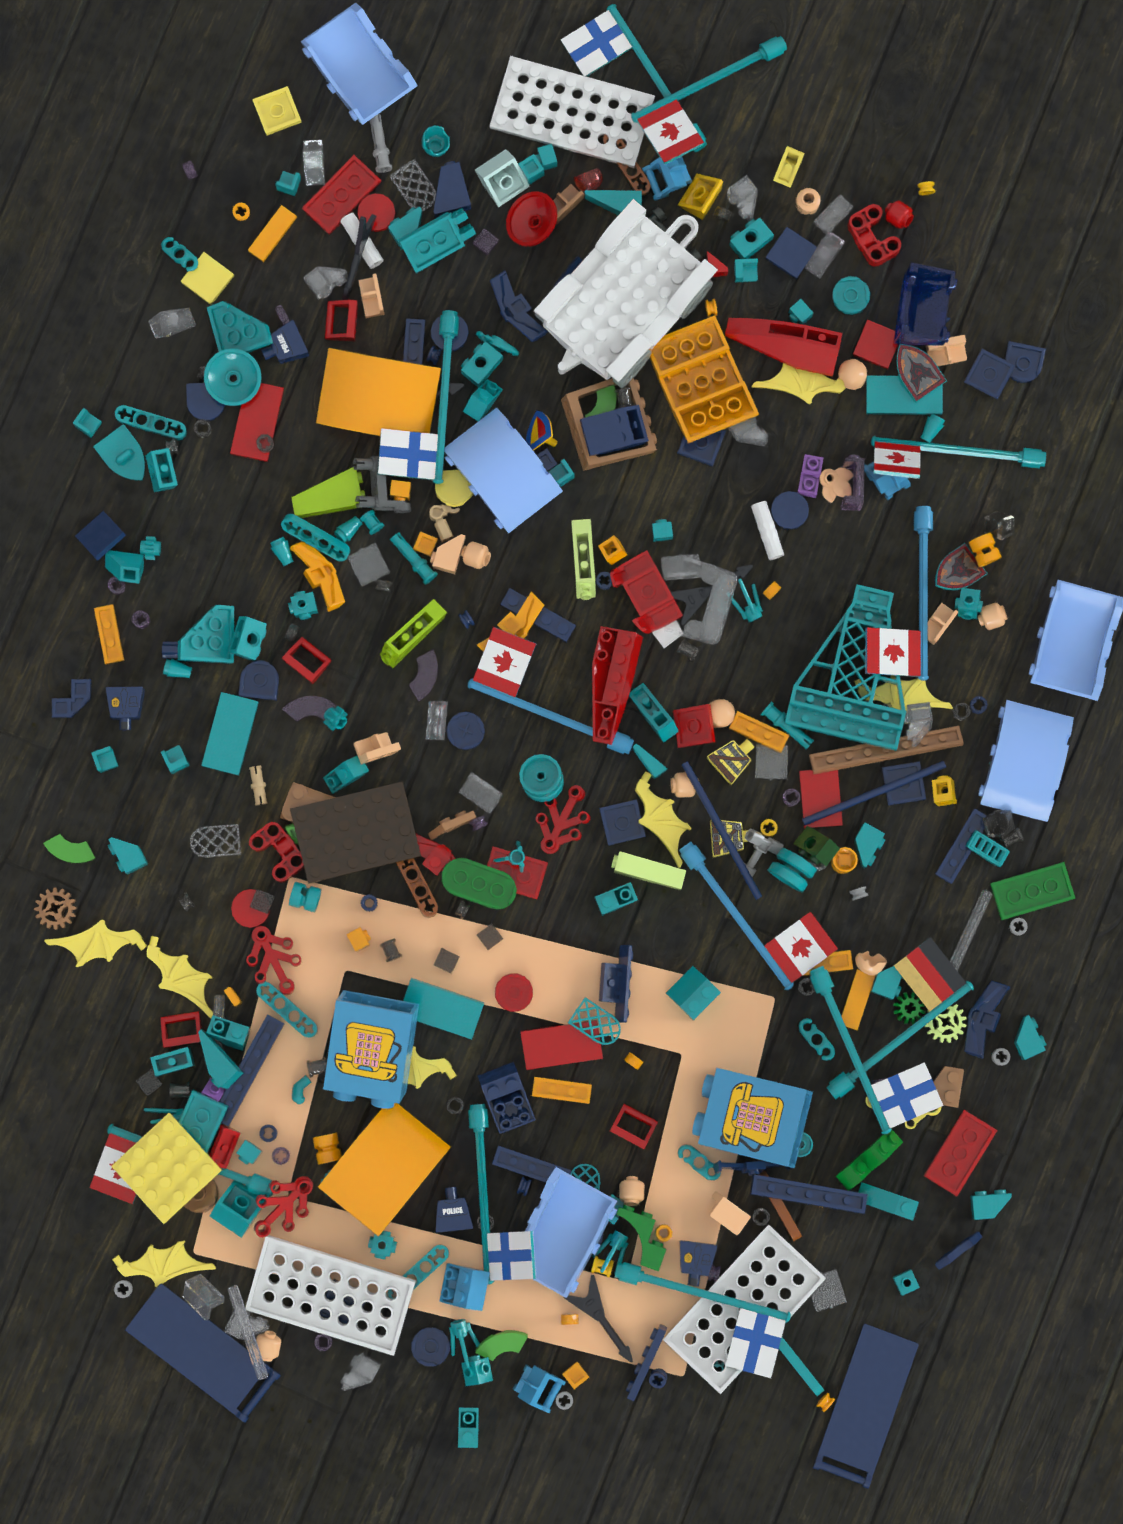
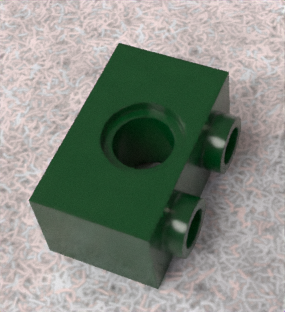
[793,826,840,866]

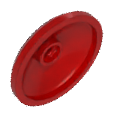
[506,191,557,247]

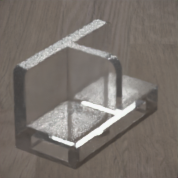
[661,554,701,580]
[459,772,503,814]
[183,1274,225,1321]

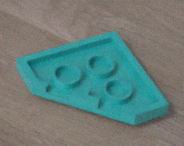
[207,301,273,353]
[178,605,234,664]

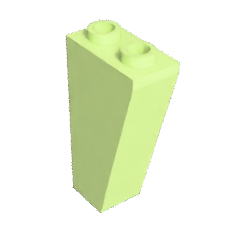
[572,519,596,600]
[611,851,686,890]

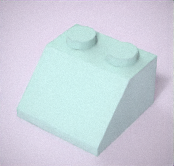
[475,149,530,207]

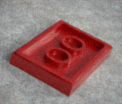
[799,770,843,829]
[487,846,548,900]

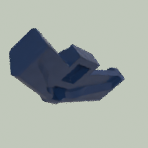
[490,270,548,342]
[964,980,1010,1059]
[713,1160,793,1176]

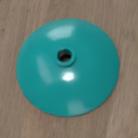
[204,349,261,406]

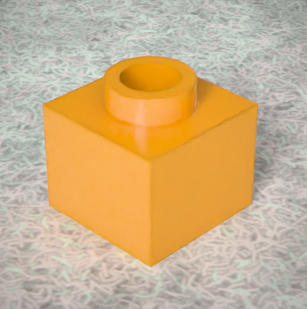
[390,480,411,501]
[598,536,627,565]
[346,927,371,952]

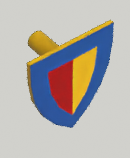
[526,411,557,451]

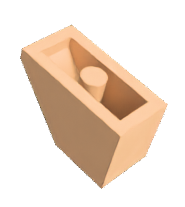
[430,534,466,574]

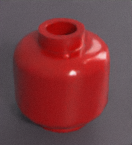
[885,200,914,229]

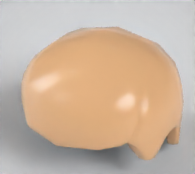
[838,359,867,390]
[709,699,736,728]
[855,951,887,976]

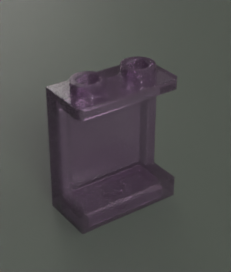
[841,455,865,510]

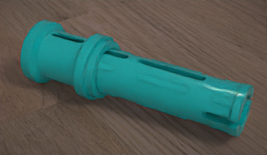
[390,532,438,585]
[761,701,814,749]

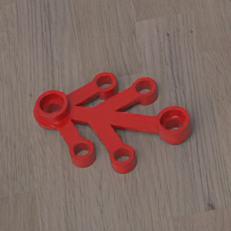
[536,785,590,854]
[246,926,302,995]
[254,1176,313,1238]

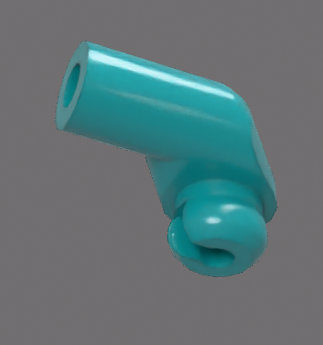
[291,1075,311,1104]

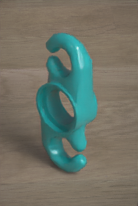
[161,237,198,271]
[476,331,519,356]
[799,1018,835,1061]
[678,1145,721,1180]

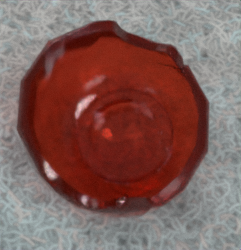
[574,168,603,192]

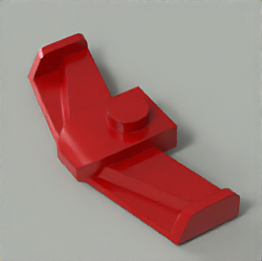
[416,834,456,876]

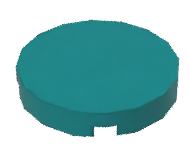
[832,276,870,315]

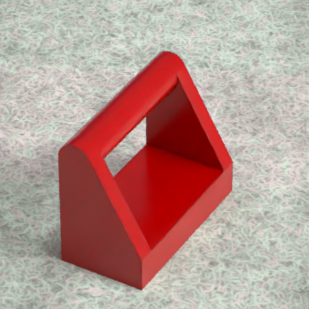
[325,300,358,342]
[282,637,332,684]
[161,1011,202,1048]
[610,1104,658,1149]
[209,1123,241,1169]

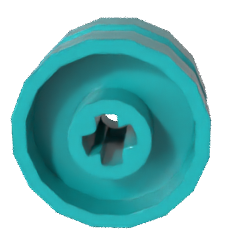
[519,754,564,802]
[767,847,817,893]

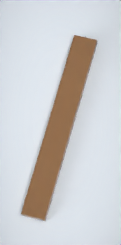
[809,726,964,774]

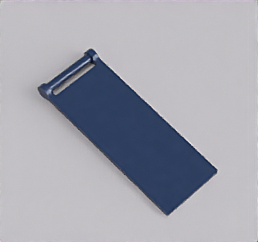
[126,1283,281,1423]
[813,1324,919,1489]

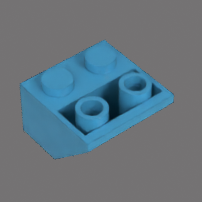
[439,1263,490,1311]

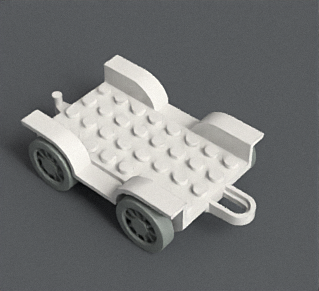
[534,199,718,388]

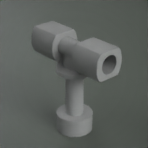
[744,828,784,877]

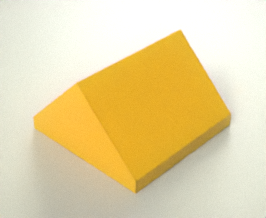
[678,174,723,220]

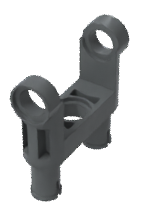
[353,456,411,513]

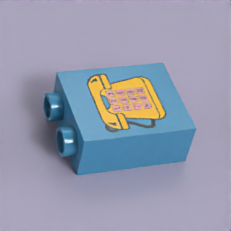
[323,990,419,1109]
[692,1068,813,1168]

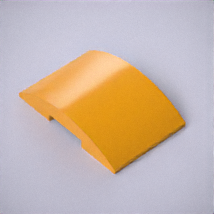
[649,315,759,443]
[316,348,441,436]
[318,1103,451,1237]

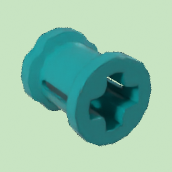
[360,510,384,535]

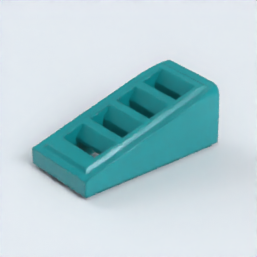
[633,744,667,779]
[966,830,1010,867]

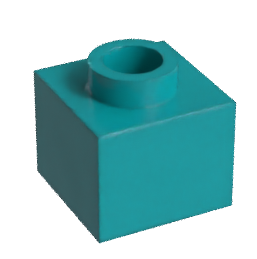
[535,144,557,170]
[788,299,813,324]
[652,519,673,542]
[236,1140,263,1165]
[893,1269,920,1296]

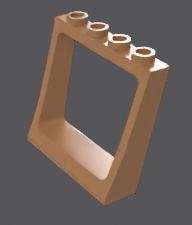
[561,378,657,471]

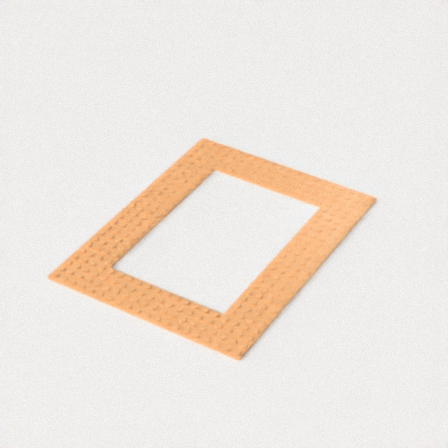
[193,877,775,1376]

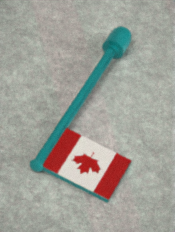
[631,36,787,165]
[871,436,1046,479]
[90,1124,276,1204]

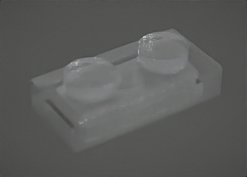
[814,195,854,235]
[426,701,448,740]

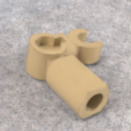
[429,504,460,542]

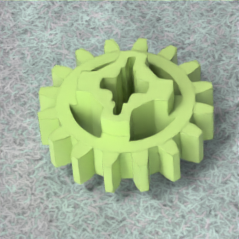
[924,1004,966,1043]

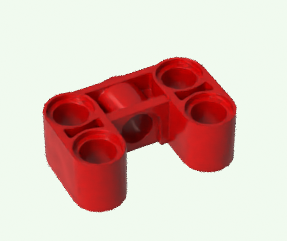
[848,204,901,267]
[249,822,304,882]

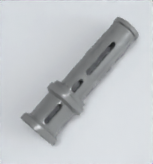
[370,114,392,173]

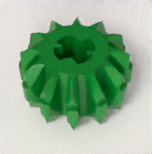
[893,992,926,1024]

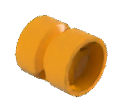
[969,533,1002,567]
[830,847,858,874]
[313,1133,342,1165]

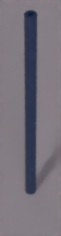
[682,761,762,900]
[802,761,946,826]

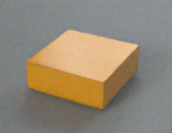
[413,532,438,557]
[224,987,242,1007]
[562,1362,589,1389]

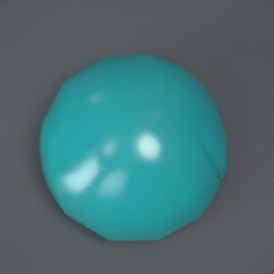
[421,125,450,157]

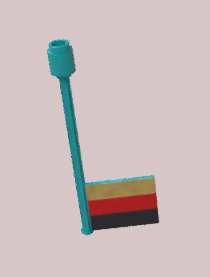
[827,937,974,1099]

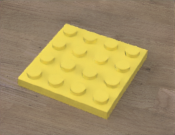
[111,1113,222,1224]

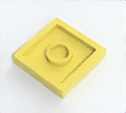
[252,86,301,136]
[181,252,234,305]

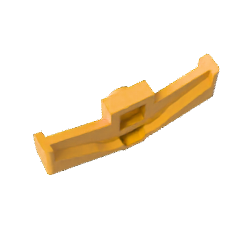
[290,541,345,612]
[477,591,544,652]

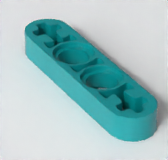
[115,405,187,440]
[281,514,350,561]
[256,982,318,1038]
[388,1244,449,1299]
[779,1337,825,1396]

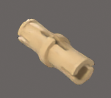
[249,766,267,806]

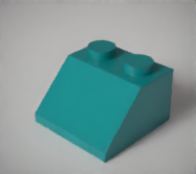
[666,966,721,1020]
[210,1180,265,1238]

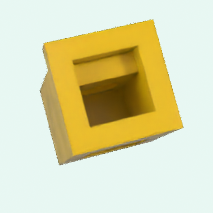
[932,776,957,806]

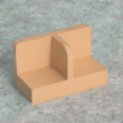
[358,273,384,318]
[926,335,967,366]
[928,603,958,645]
[353,732,401,764]
[709,1191,751,1235]

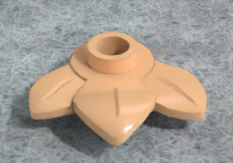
[819,468,854,503]

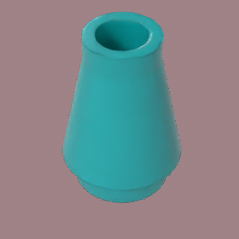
[920,414,945,443]
[334,516,362,543]
[270,537,294,566]
[163,658,192,678]

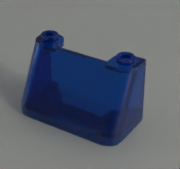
[894,263,957,346]

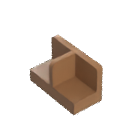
[553,184,584,224]

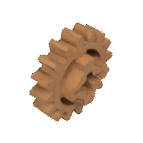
[34,888,77,930]

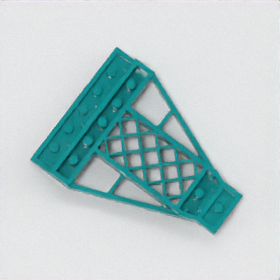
[784,584,906,751]

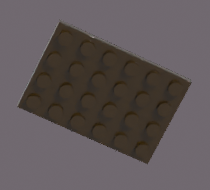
[290,782,421,884]

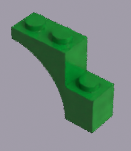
[836,1130,903,1191]
[616,1205,666,1272]

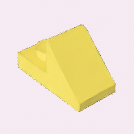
[773,146,804,188]

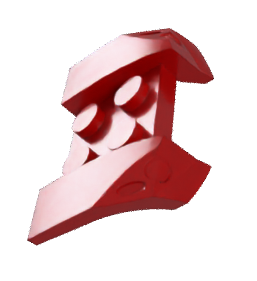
[610,550,683,634]

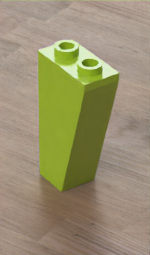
[292,467,365,518]
[380,599,447,668]

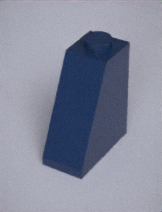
[434,161,472,219]

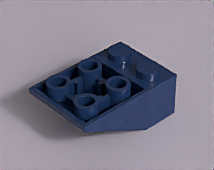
[580,405,649,456]
[478,1062,536,1134]

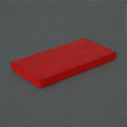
[302,155,381,235]
[230,383,284,462]
[521,1020,603,1070]
[923,1110,997,1196]

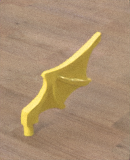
[752,363,846,404]
[854,675,953,711]
[635,772,691,868]
[44,920,147,967]
[147,936,213,1019]
[408,1046,457,1089]
[112,1240,216,1287]

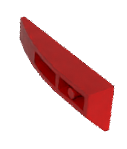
[725,318,842,377]
[592,626,643,745]

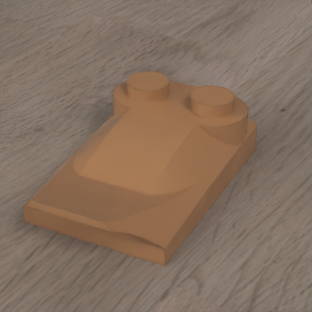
[280,782,336,823]

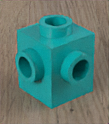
[955,588,983,620]
[288,591,318,620]
[368,1231,397,1259]
[461,1355,493,1386]

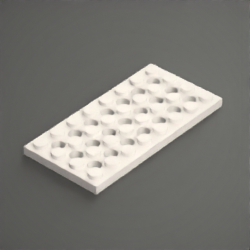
[490,56,655,168]
[663,1225,826,1394]
[245,1235,416,1356]

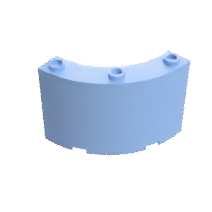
[301,3,418,125]
[444,408,562,533]
[1029,580,1123,701]
[978,700,1074,822]
[525,1167,617,1298]

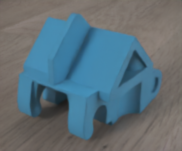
[642,156,692,200]
[862,461,911,500]
[513,1365,566,1413]

